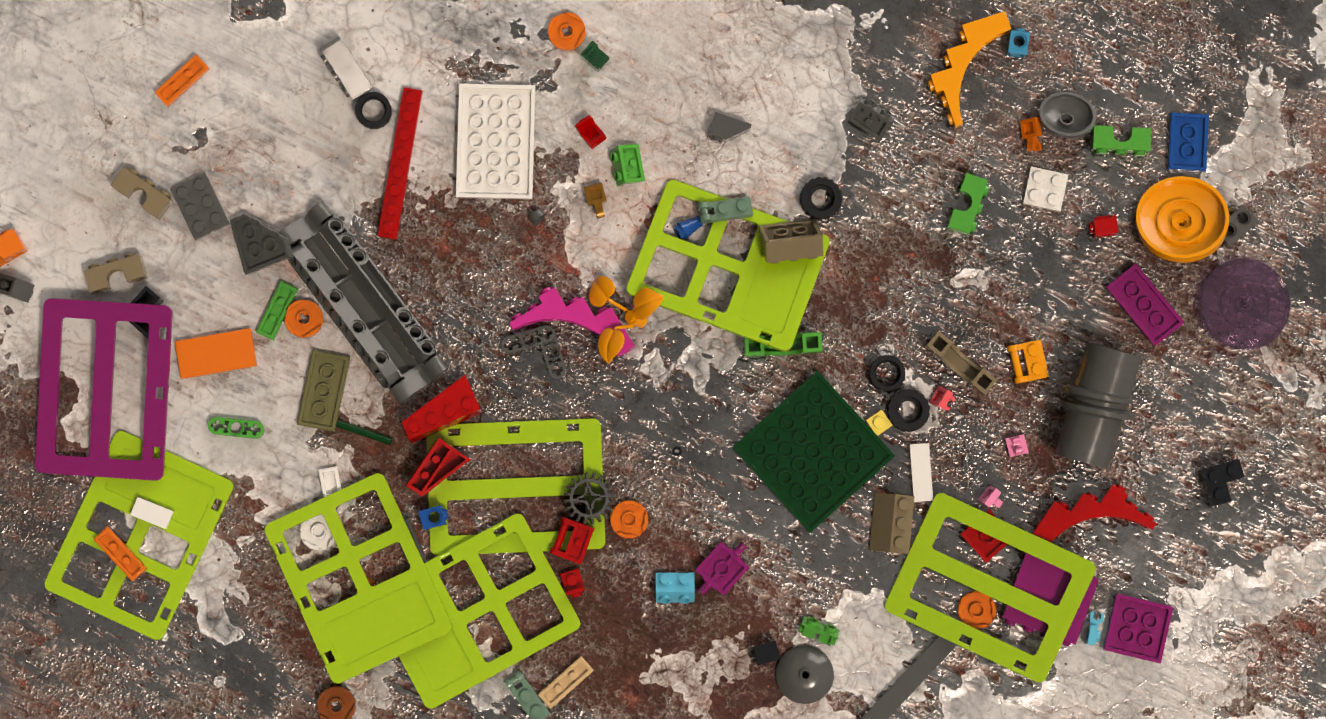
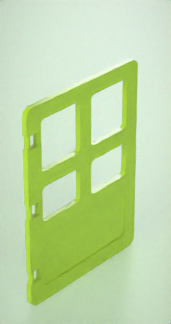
[626,180,830,352]
[45,431,234,640]
[265,473,452,684]
[399,514,580,709]

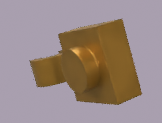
[584,183,607,219]

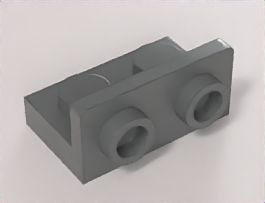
[848,98,895,141]

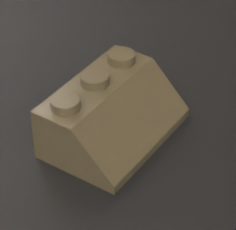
[759,219,823,263]
[869,493,915,555]

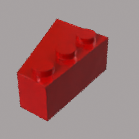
[405,437,471,497]

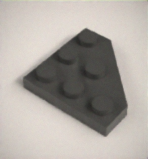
[230,214,294,275]

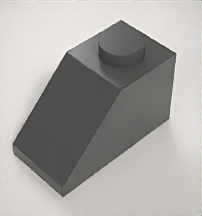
[708,112,752,144]
[0,273,35,303]

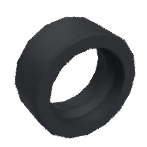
[355,92,392,129]
[869,355,905,392]

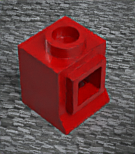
[1088,214,1119,238]

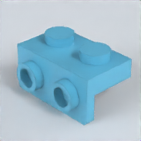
[656,572,695,604]

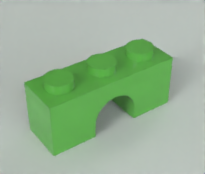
[1091,125,1151,157]
[946,173,990,236]

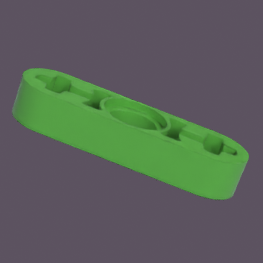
[208,417,265,439]

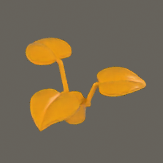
[589,276,664,363]

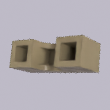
[110,167,173,220]
[83,252,148,294]

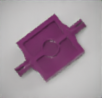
[695,542,750,596]

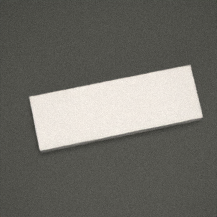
[909,443,933,502]

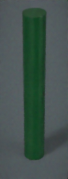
[336,420,393,446]

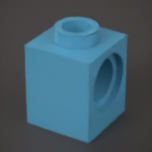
[1006,28,1030,59]

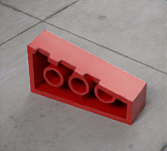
[402,375,481,443]

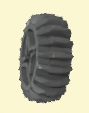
[564,473,615,525]

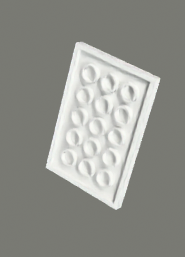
[456,84,536,200]

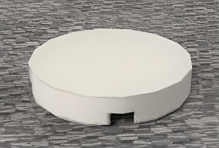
[300,515,335,551]

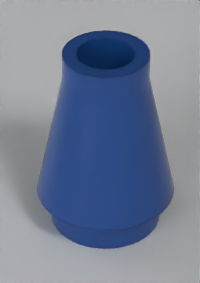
[673,216,703,240]

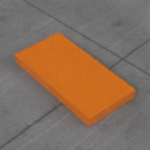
[175,328,257,379]

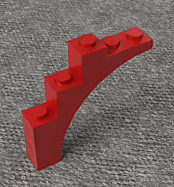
[1031,484,1157,543]

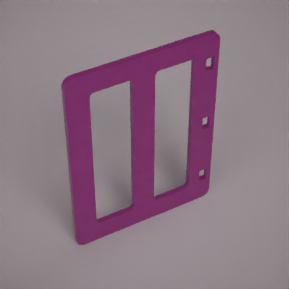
[35,298,173,481]

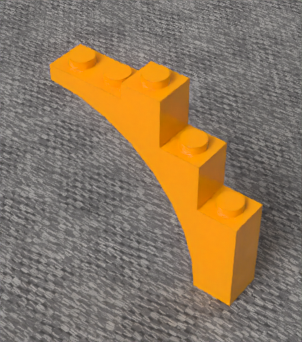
[927,11,1011,129]

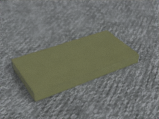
[297,350,351,432]

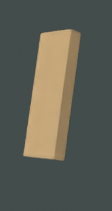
[538,656,594,709]

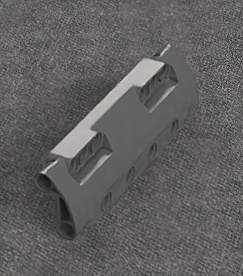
[279,201,449,404]

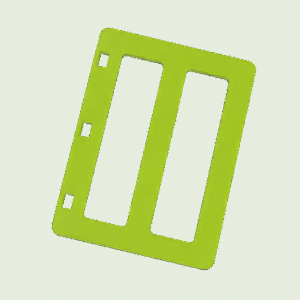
[426,419,605,556]
[885,493,1096,682]

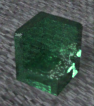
[580,40,609,72]

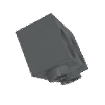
[1222,205,1259,249]

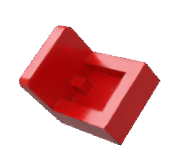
[575,115,607,149]

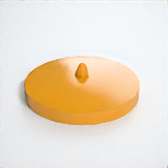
[1136,176,1229,263]

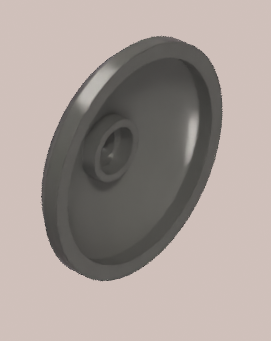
[1039,92,1097,138]
[776,646,834,704]

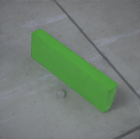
[256,281,299,341]

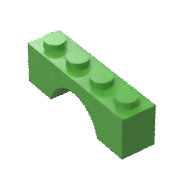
[744,332,823,358]

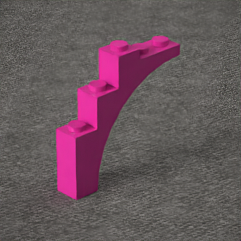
[509,287,635,358]

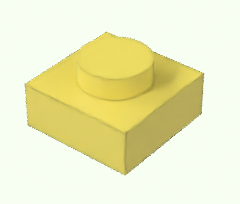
[866,410,893,436]

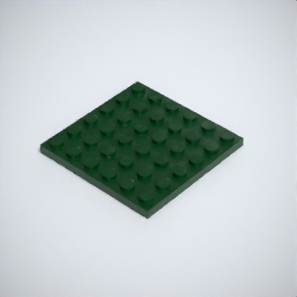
[732,371,895,534]

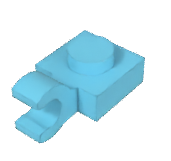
[1085,611,1104,645]

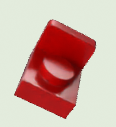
[560,568,585,599]

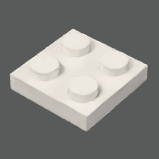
[1023,166,1068,213]

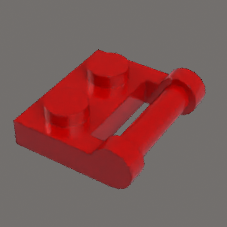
[549,517,595,565]

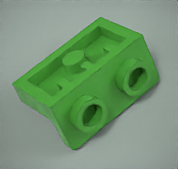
[610,144,645,187]

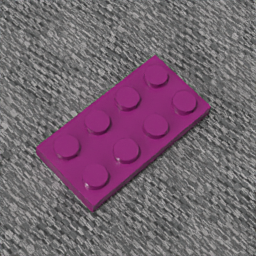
[1106,263,1185,347]

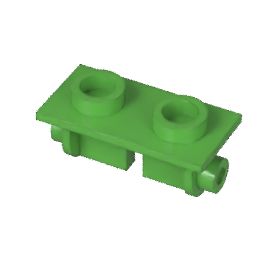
[798,616,840,646]

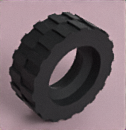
[800,177,842,221]
[887,389,930,432]

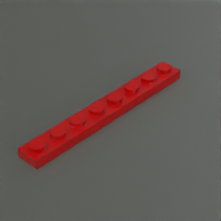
[378,87,423,240]

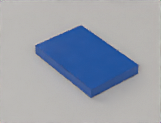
[1167,112,1209,172]

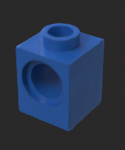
[418,505,449,531]

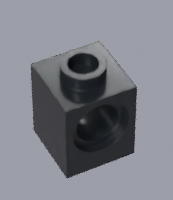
[750,641,781,665]

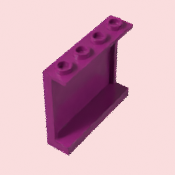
[1001,552,1099,647]

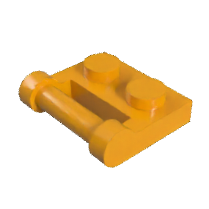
[1007,340,1049,384]

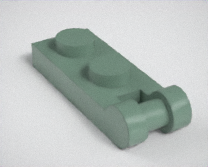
[697,197,753,224]
[503,670,551,719]

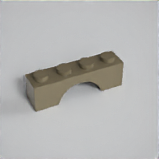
[925,331,998,397]

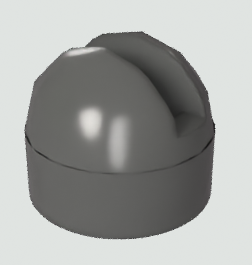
[529,208,546,225]

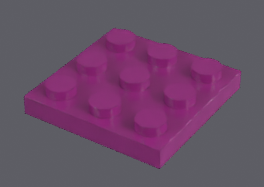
[1103,593,1173,664]

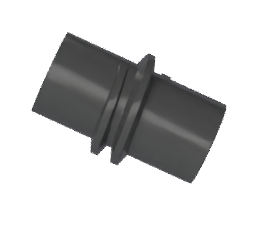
[1054,341,1143,469]

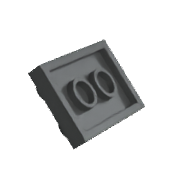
[170,172,230,241]

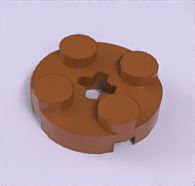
[317,687,356,719]

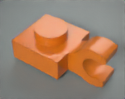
[1020,117,1042,152]

